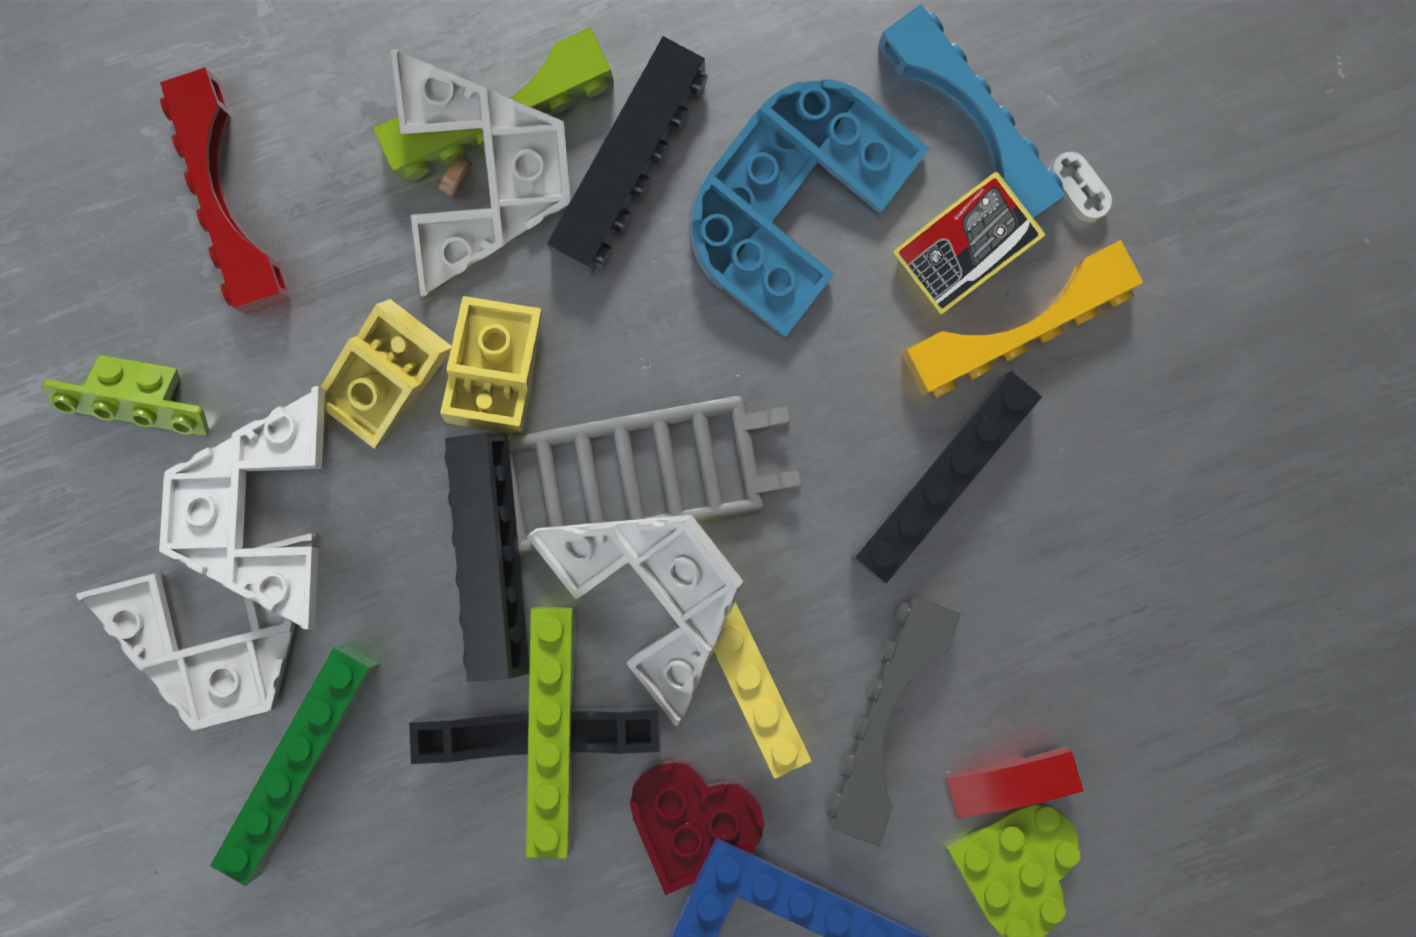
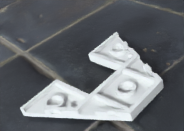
[390,49,571,297]
[159,386,325,631]
[526,515,744,726]
[76,533,316,731]

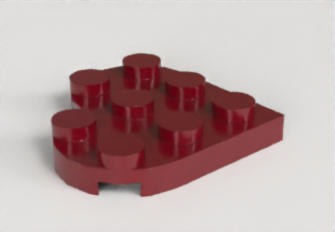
[630,760,765,895]

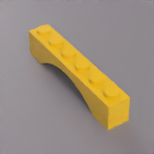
[901,240,1144,398]

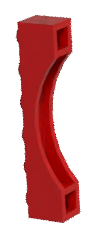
[160,67,291,314]

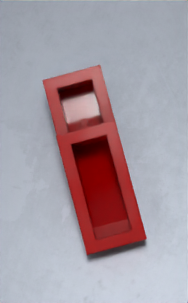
[946,747,1084,818]

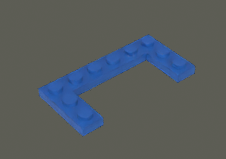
[668,838,928,937]

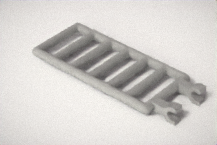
[508,396,801,556]

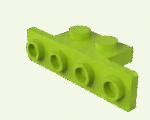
[42,355,209,436]

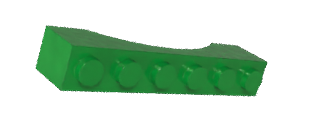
[210,644,380,886]

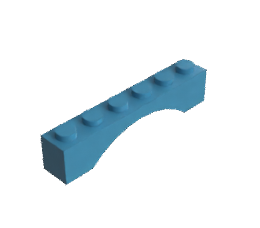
[878,4,1066,220]

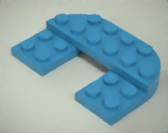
[689,79,930,337]

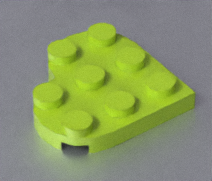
[946,804,1081,937]

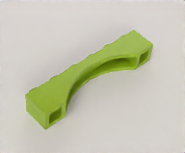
[373,27,614,181]
[526,606,577,859]

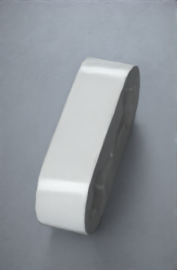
[1049,151,1112,222]

